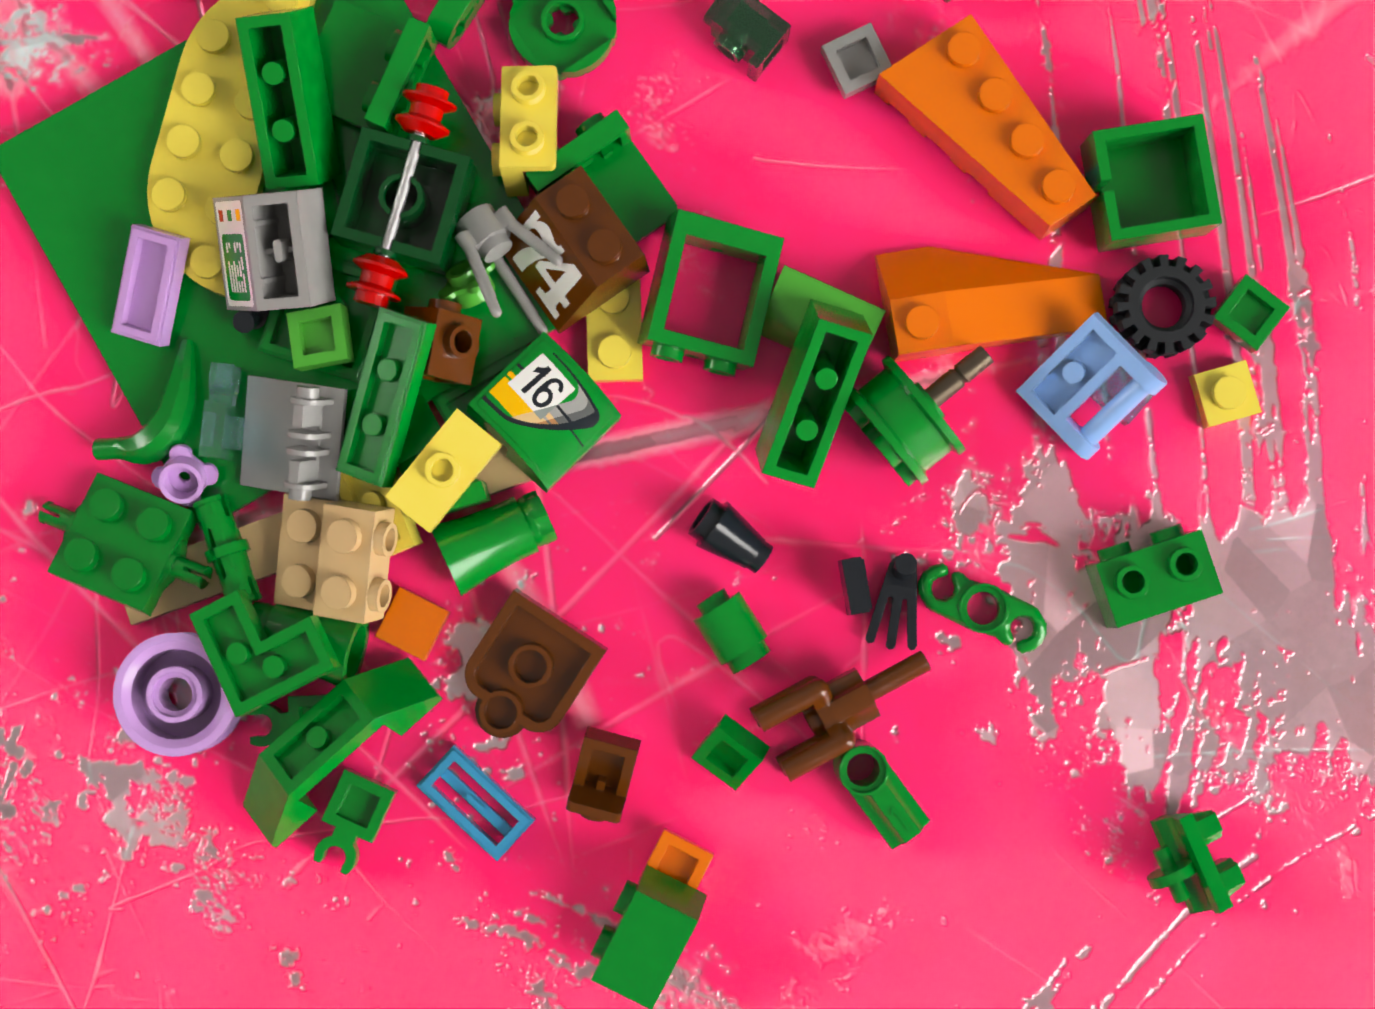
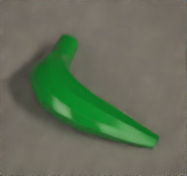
[92,339,197,465]

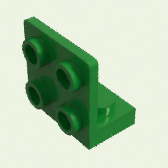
[319,0,438,136]

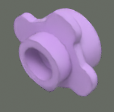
[151,444,219,507]

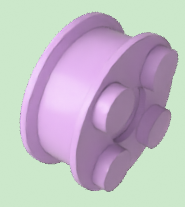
[113,632,242,757]

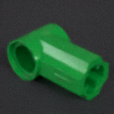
[833,739,930,849]

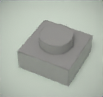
[820,22,892,99]

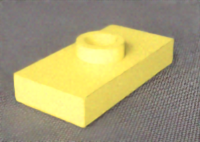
[385,408,502,533]

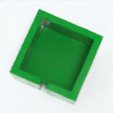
[1080,113,1222,253]

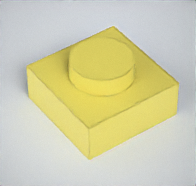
[1188,360,1262,429]

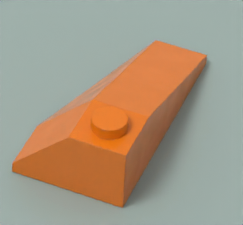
[875,246,1107,362]

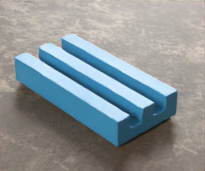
[416,744,536,861]

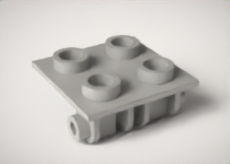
[240,375,348,501]

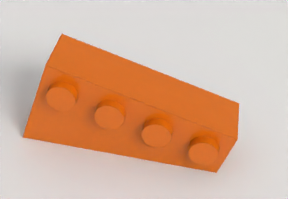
[874,14,1097,240]

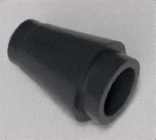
[688,498,773,573]

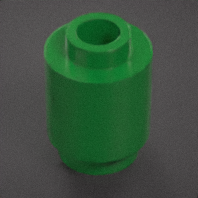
[693,588,771,674]

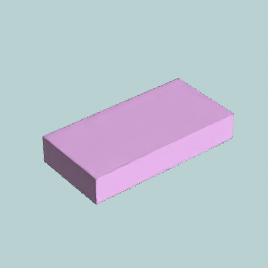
[111,224,191,347]

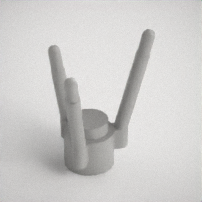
[455,203,563,334]

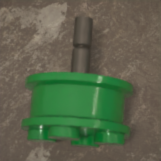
[845,345,994,487]

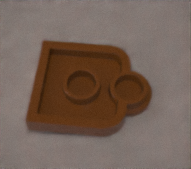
[465,588,609,738]

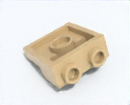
[273,493,398,624]

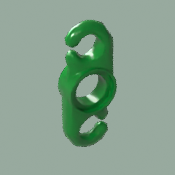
[918,563,1047,654]

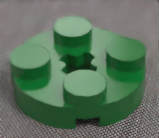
[509,0,617,81]

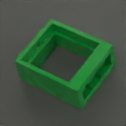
[637,209,784,377]

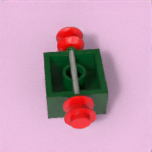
[330,83,478,309]

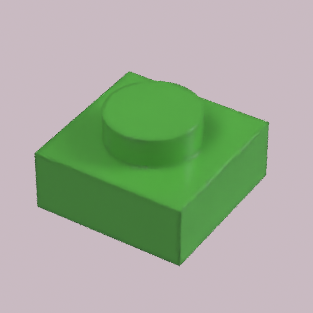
[286,303,355,371]

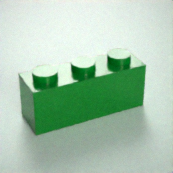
[235,6,342,190]
[755,299,873,488]

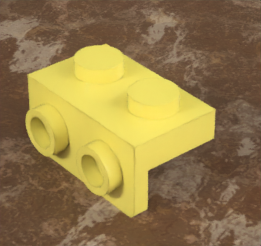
[491,65,558,197]

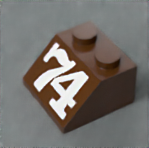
[504,166,650,334]

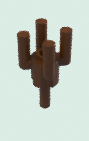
[749,650,931,782]

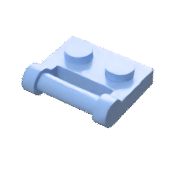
[1016,312,1168,460]

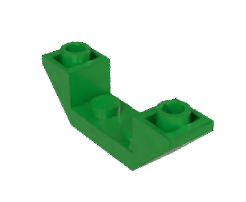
[243,658,443,848]

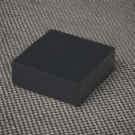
[837,557,873,615]

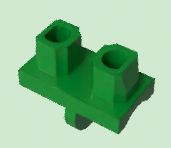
[1147,810,1246,914]

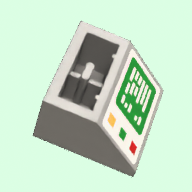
[212,188,336,311]

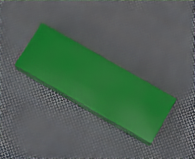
[336,307,437,488]

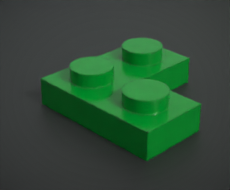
[189,589,341,717]

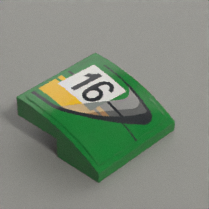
[467,332,621,493]

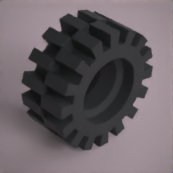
[1108,255,1217,359]

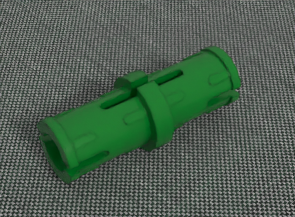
[192,493,263,603]

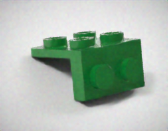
[525,109,677,244]

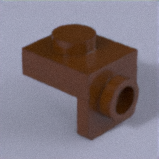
[566,726,641,823]

